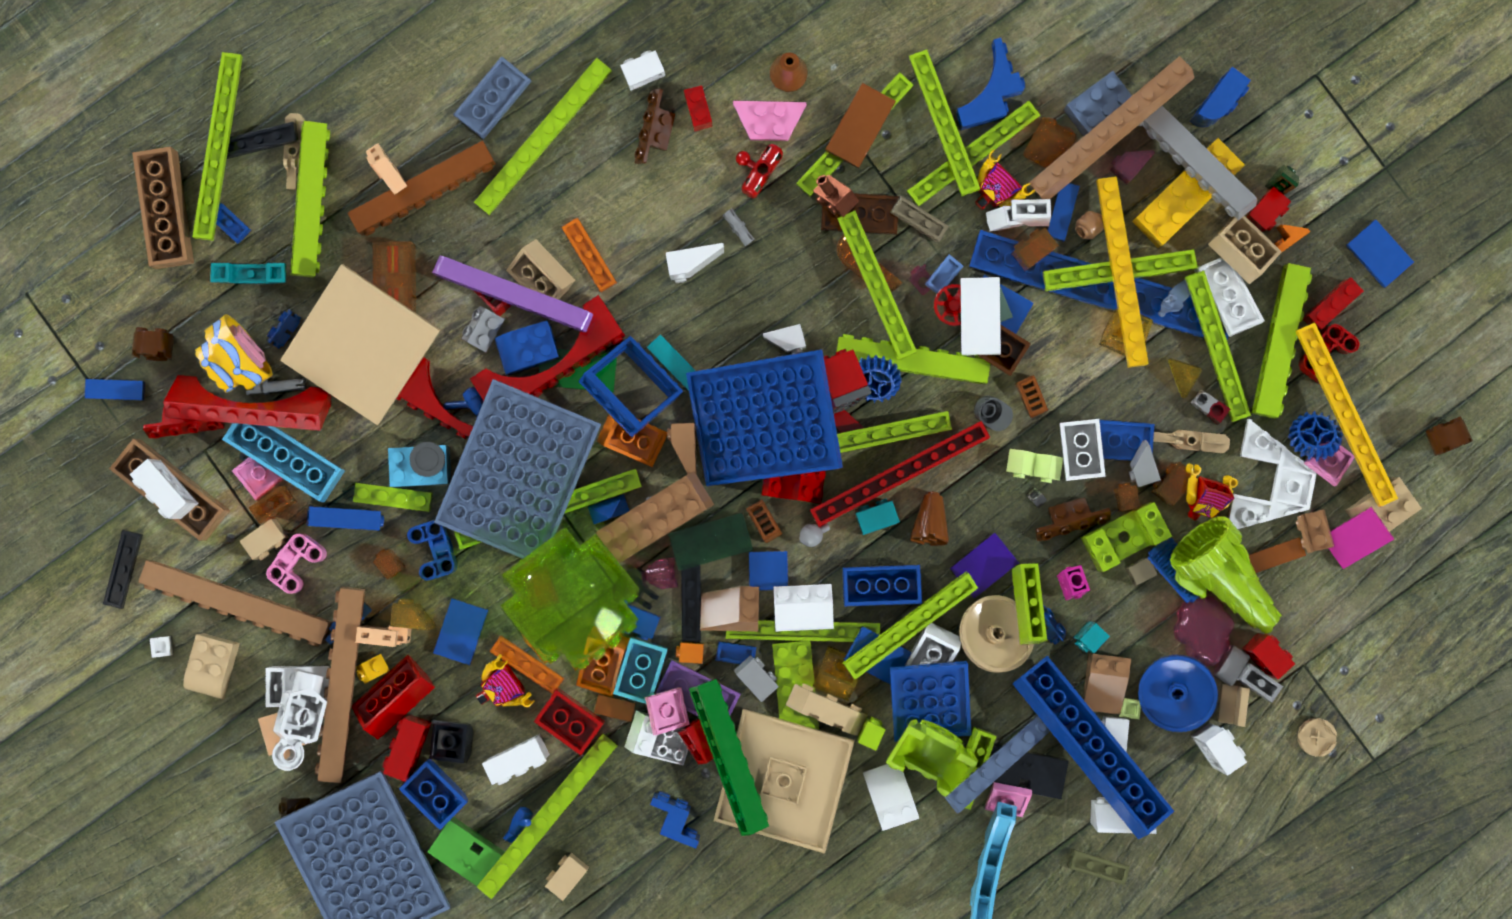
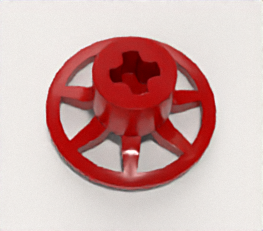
[934,284,961,326]

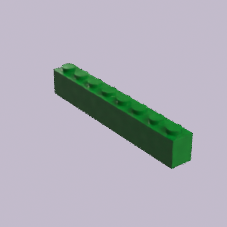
[689,679,769,836]

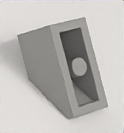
[1128,440,1161,487]

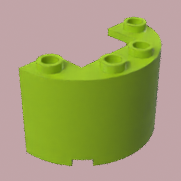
[886,719,978,797]

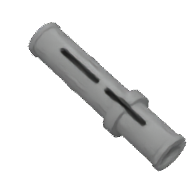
[246,378,306,395]

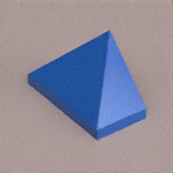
[588,494,630,525]

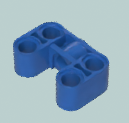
[407,521,458,581]

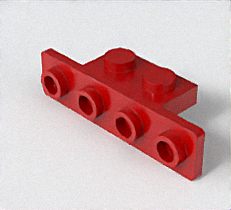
[143,407,224,439]

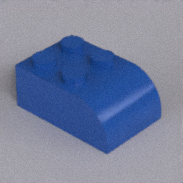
[1189,67,1251,127]
[495,320,560,376]
[399,759,468,830]

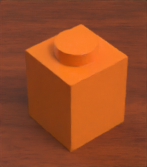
[676,642,704,664]

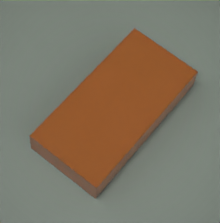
[594,694,636,722]

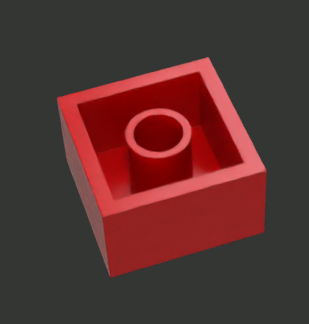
[1242,633,1295,680]

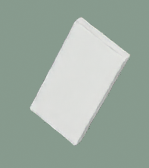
[1194,257,1265,337]
[961,277,1001,355]

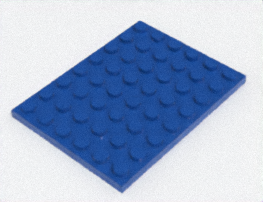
[686,349,843,486]

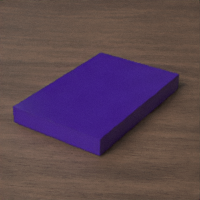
[949,533,1019,598]

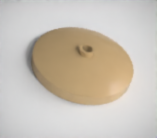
[959,595,1034,673]

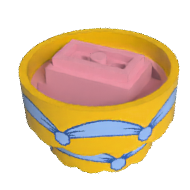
[195,314,273,393]

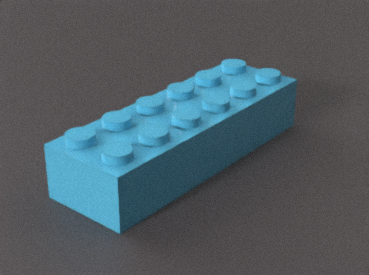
[222,423,345,503]

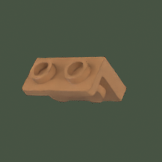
[1296,509,1334,553]

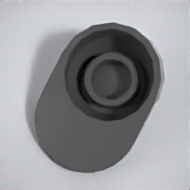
[974,395,1013,431]

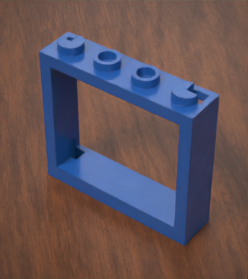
[578,336,683,437]

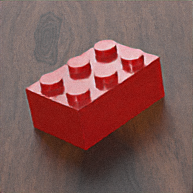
[534,688,605,755]
[382,714,432,782]

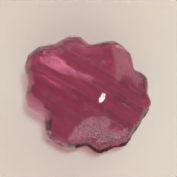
[1174,596,1234,667]

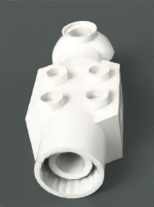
[272,671,327,771]

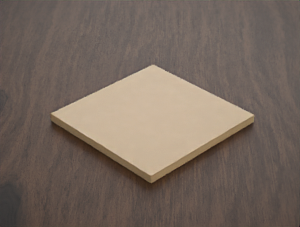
[280,264,441,425]
[714,709,855,853]

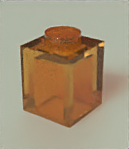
[1114,482,1141,511]
[373,549,406,580]

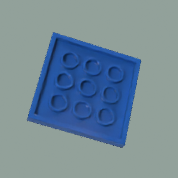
[889,661,971,742]

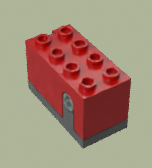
[824,349,871,414]

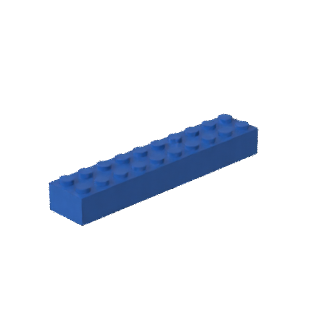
[1012,656,1174,839]

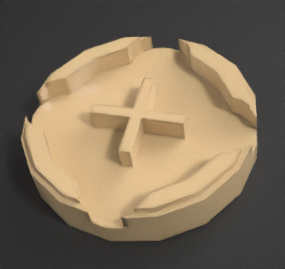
[1297,718,1337,757]

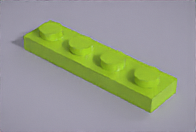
[353,483,433,512]

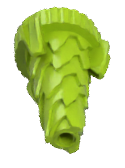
[1170,516,1282,634]

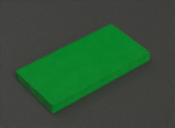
[538,349,617,393]

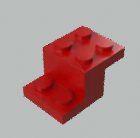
[762,471,826,504]

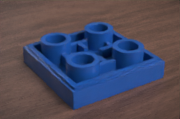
[749,551,788,590]

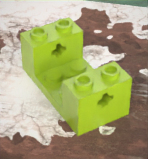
[1080,502,1172,572]

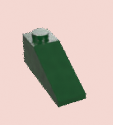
[1265,165,1299,195]

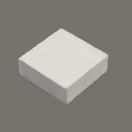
[150,636,173,658]

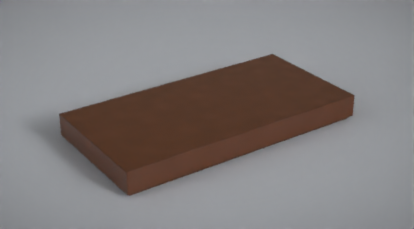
[821,193,899,235]

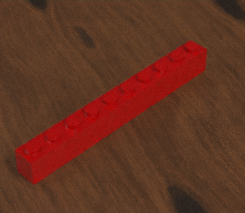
[810,421,990,527]

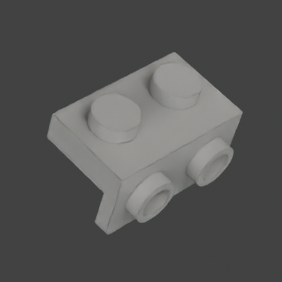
[461,306,505,352]

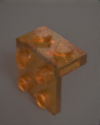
[1024,117,1077,168]

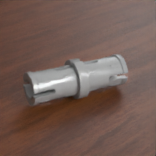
[722,208,754,246]

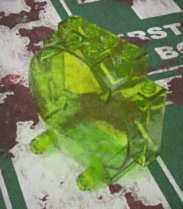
[500,527,639,671]

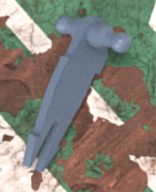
[1158,280,1190,317]

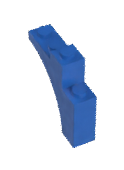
[956,38,1025,131]

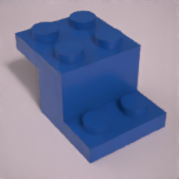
[650,791,700,849]

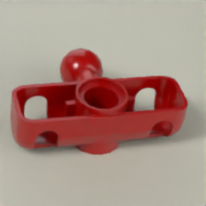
[736,144,783,198]

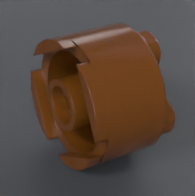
[131,327,174,361]
[1425,416,1473,456]

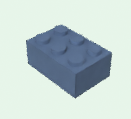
[1063,71,1132,137]

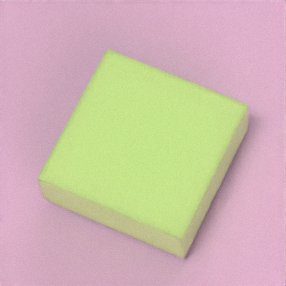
[1119,698,1141,720]

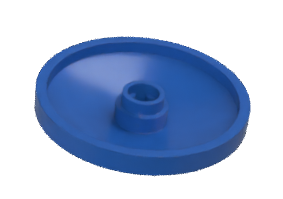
[1138,655,1218,732]

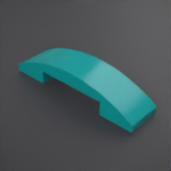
[210,263,286,284]

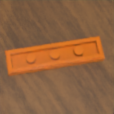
[561,217,617,293]
[490,635,564,694]

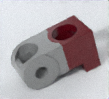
[1191,390,1231,425]

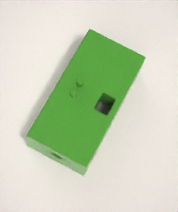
[428,817,505,886]

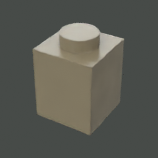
[1125,557,1158,585]

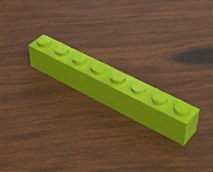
[290,121,330,278]
[1251,263,1312,419]
[836,334,990,385]

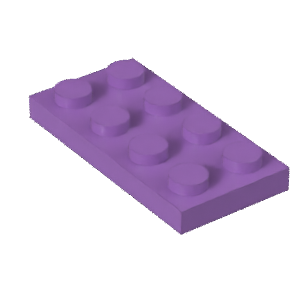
[655,660,741,716]

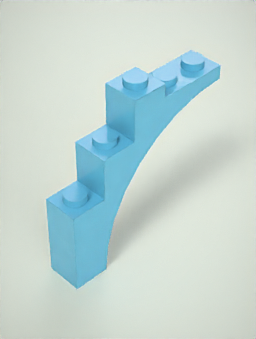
[970,802,1017,919]

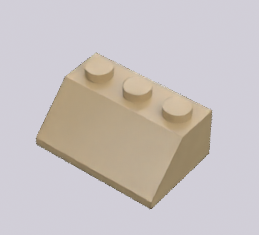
[506,239,576,300]

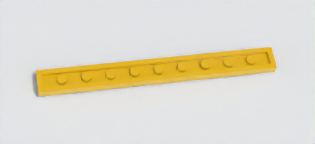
[1096,176,1149,368]
[1295,323,1398,507]

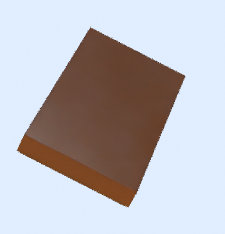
[825,83,896,169]

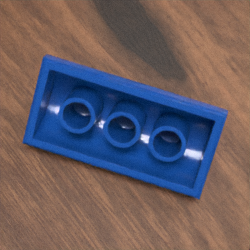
[842,565,922,607]

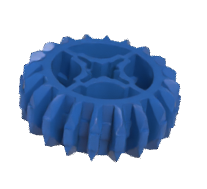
[859,354,902,403]
[1288,411,1343,462]

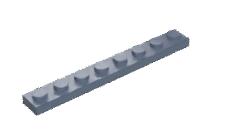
[945,715,1050,813]

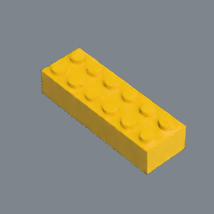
[1132,138,1245,248]

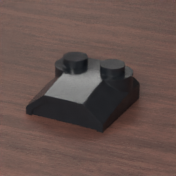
[429,720,473,764]

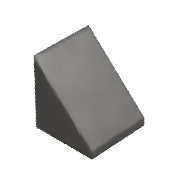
[1026,487,1047,508]

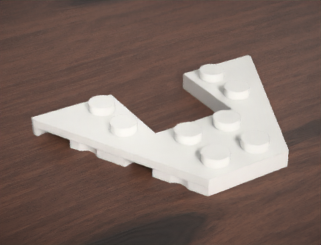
[1228,419,1317,529]

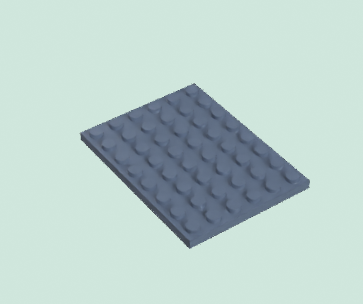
[434,379,601,566]
[275,770,451,919]

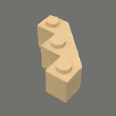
[786,683,867,736]

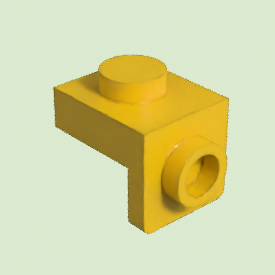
[356,654,390,684]

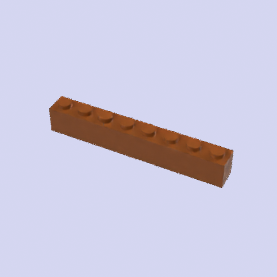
[348,140,496,236]

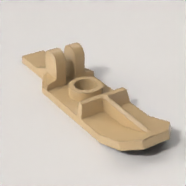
[283,113,305,190]
[1153,430,1230,453]

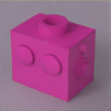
[1057,565,1090,600]

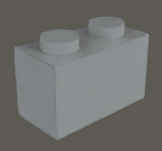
[734,655,779,702]
[1237,663,1283,702]

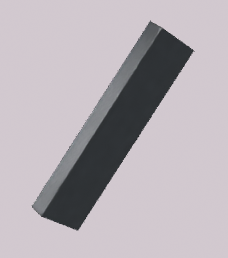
[227,122,299,159]
[103,530,143,609]
[681,565,701,642]

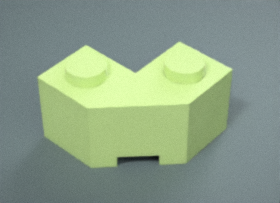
[1006,449,1063,483]

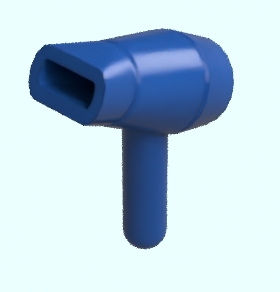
[443,387,484,417]
[503,807,533,843]

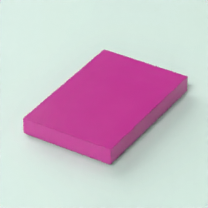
[1328,506,1394,569]

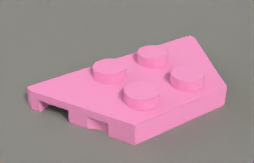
[733,101,806,141]

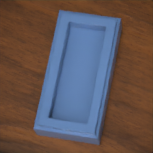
[925,254,963,294]

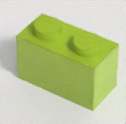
[856,716,886,751]

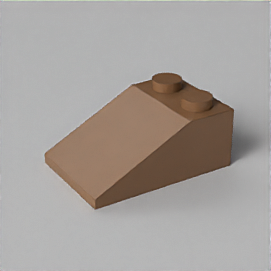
[667,423,696,474]
[700,586,759,632]
[1083,652,1131,715]

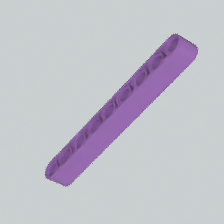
[432,255,593,333]

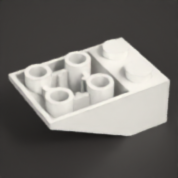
[266,666,330,707]
[624,710,689,765]

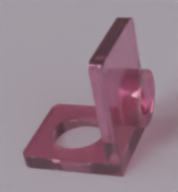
[909,264,931,295]

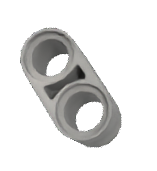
[1213,645,1250,686]

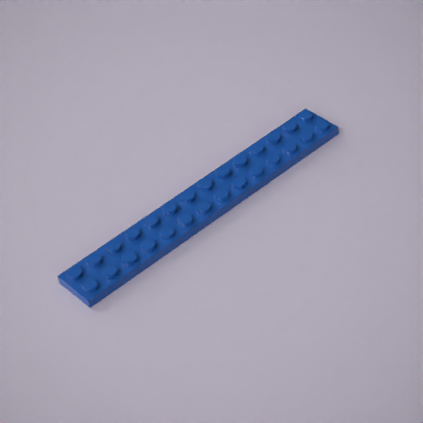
[969,230,1228,340]

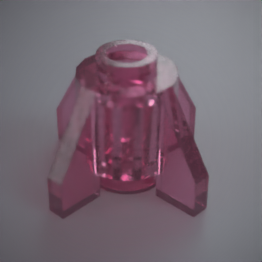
[645,558,678,589]

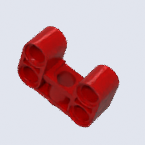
[1298,324,1360,384]

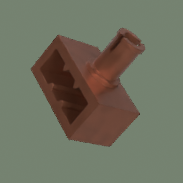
[813,174,859,217]

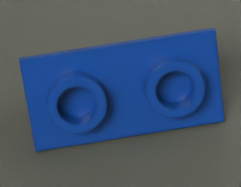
[267,309,301,349]
[1043,604,1066,645]

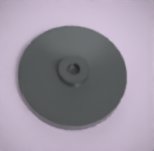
[410,442,445,477]

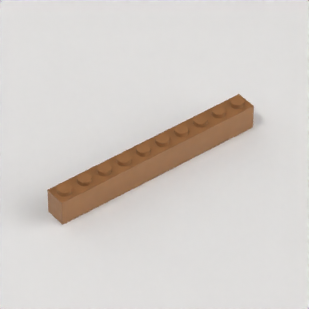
[1029,56,1194,199]
[138,560,333,646]
[315,586,366,783]

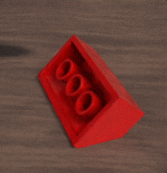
[352,655,435,740]

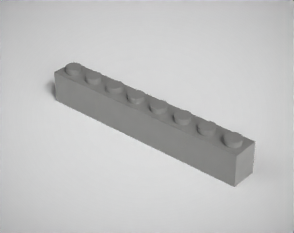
[1138,106,1257,220]

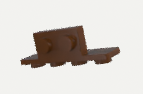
[635,88,675,164]
[1036,497,1111,541]

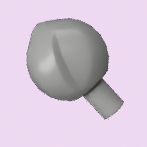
[799,523,830,547]

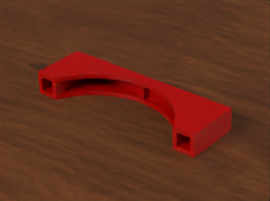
[470,295,626,401]
[396,357,473,439]
[163,375,332,431]

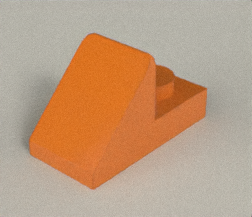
[1274,224,1310,252]

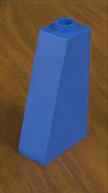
[307,506,384,531]

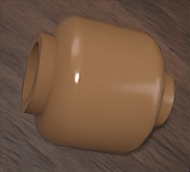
[1075,211,1104,240]

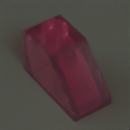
[1110,150,1155,185]

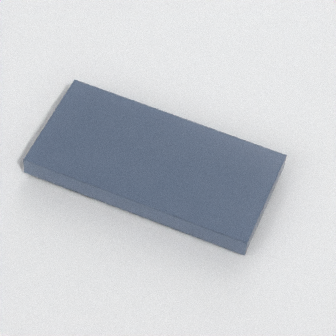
[453,56,532,140]

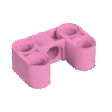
[266,534,327,594]

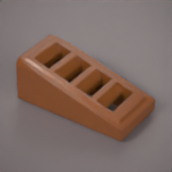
[1015,375,1048,418]
[746,499,782,543]

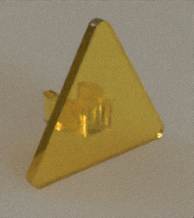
[1168,358,1202,398]

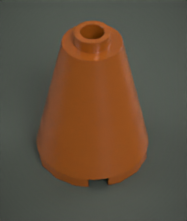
[770,52,808,92]
[910,491,949,546]

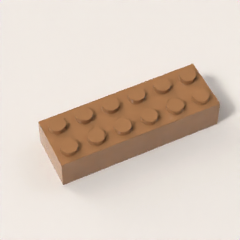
[132,147,194,269]
[109,438,231,541]
[595,472,714,566]

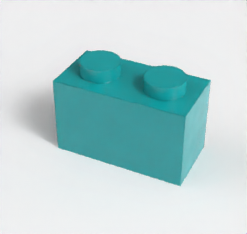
[855,498,900,535]
[1073,621,1110,653]

